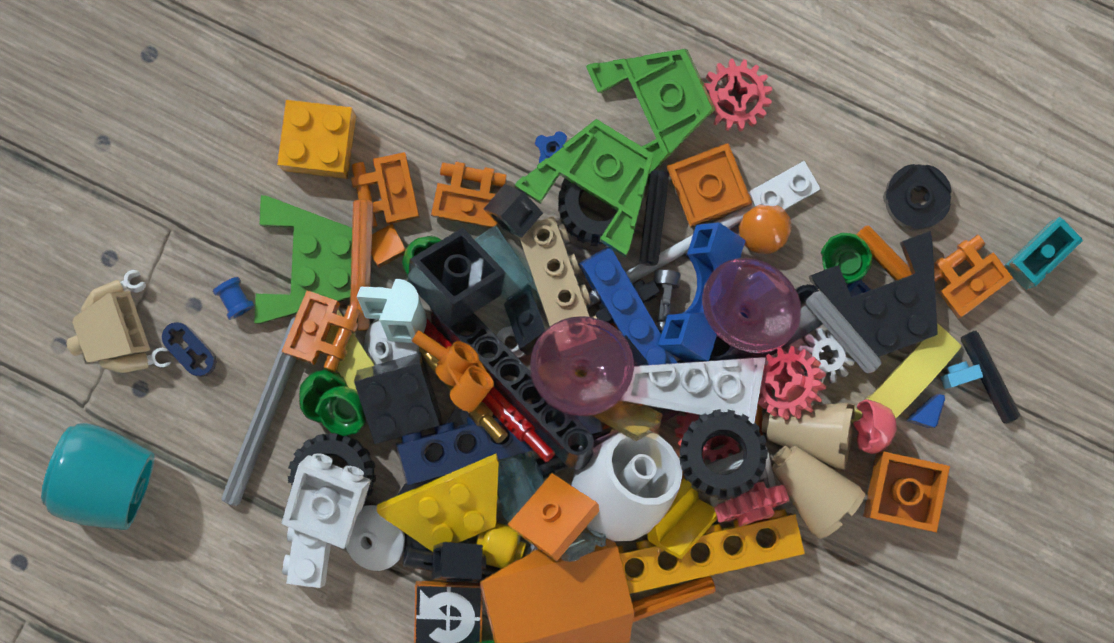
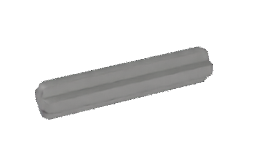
[806,291,881,373]

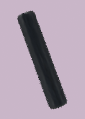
[639,170,669,266]
[961,331,1020,423]

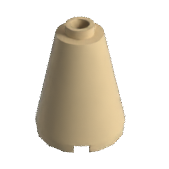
[762,403,855,470]
[772,446,865,539]

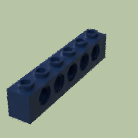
[395,387,603,485]

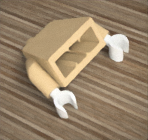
[67,270,171,373]

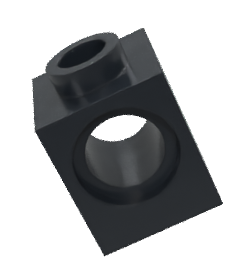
[484,184,543,238]
[432,542,486,583]

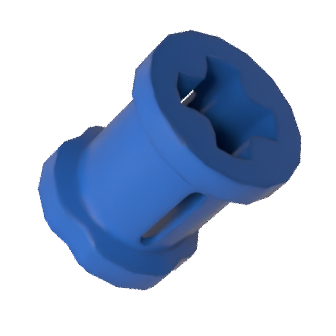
[213,277,255,320]

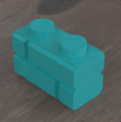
[1004,217,1083,290]

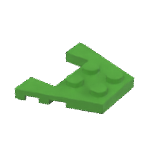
[586,49,715,177]
[515,119,653,257]
[254,195,352,324]

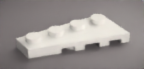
[621,357,766,424]

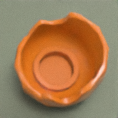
[739,204,792,255]

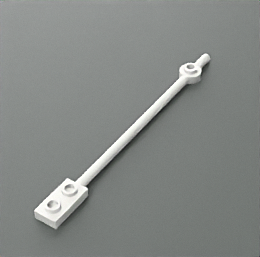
[481,161,820,358]

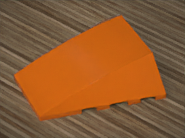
[480,526,634,643]

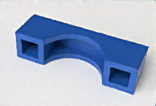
[658,222,746,362]
[578,247,677,366]

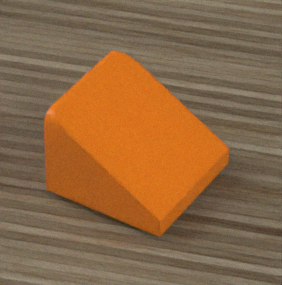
[371,224,406,268]

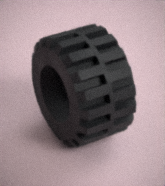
[558,178,642,246]
[679,409,768,500]
[288,433,376,505]

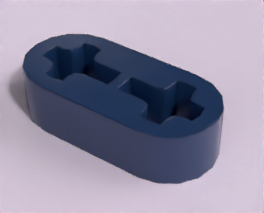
[162,322,217,377]

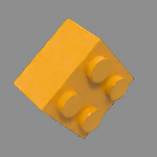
[277,100,356,179]

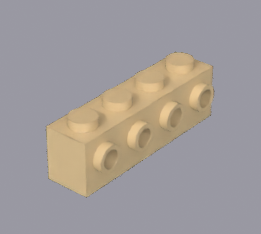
[519,216,602,358]

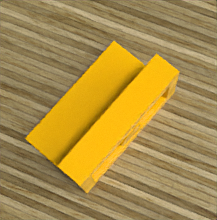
[647,478,718,559]

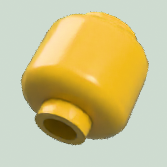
[477,522,526,569]

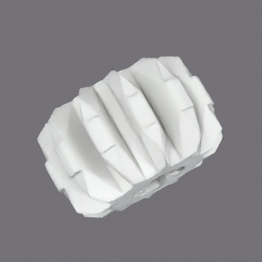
[798,328,855,384]

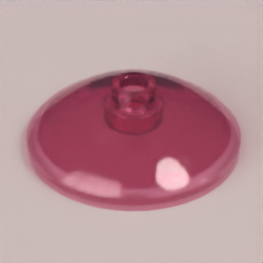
[702,258,801,353]
[530,316,634,416]

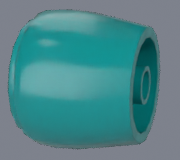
[41,423,155,530]

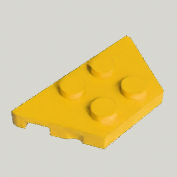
[377,454,499,552]

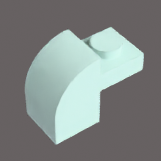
[357,279,427,343]

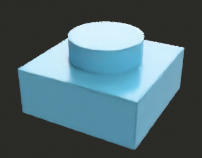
[940,361,983,389]

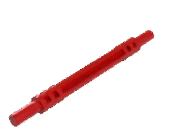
[424,319,555,462]

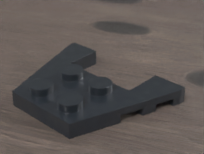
[808,231,938,357]

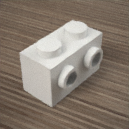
[282,527,331,588]

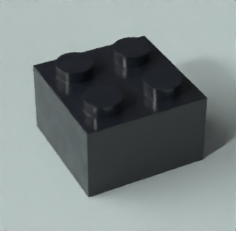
[407,228,506,328]
[354,352,441,444]

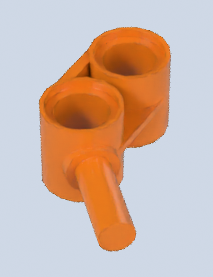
[411,330,494,412]

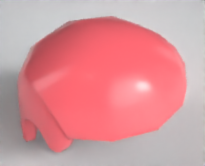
[853,399,897,454]

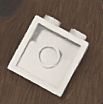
[281,453,371,549]

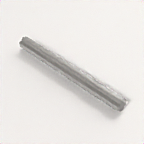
[221,317,296,506]

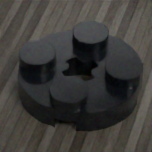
[883,164,952,231]

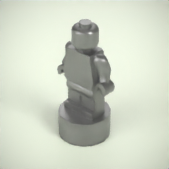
[654,270,681,334]

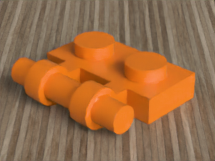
[351,152,420,228]
[431,161,507,229]
[934,235,1014,318]
[282,290,361,372]

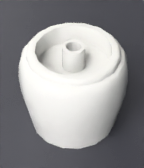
[571,429,682,541]

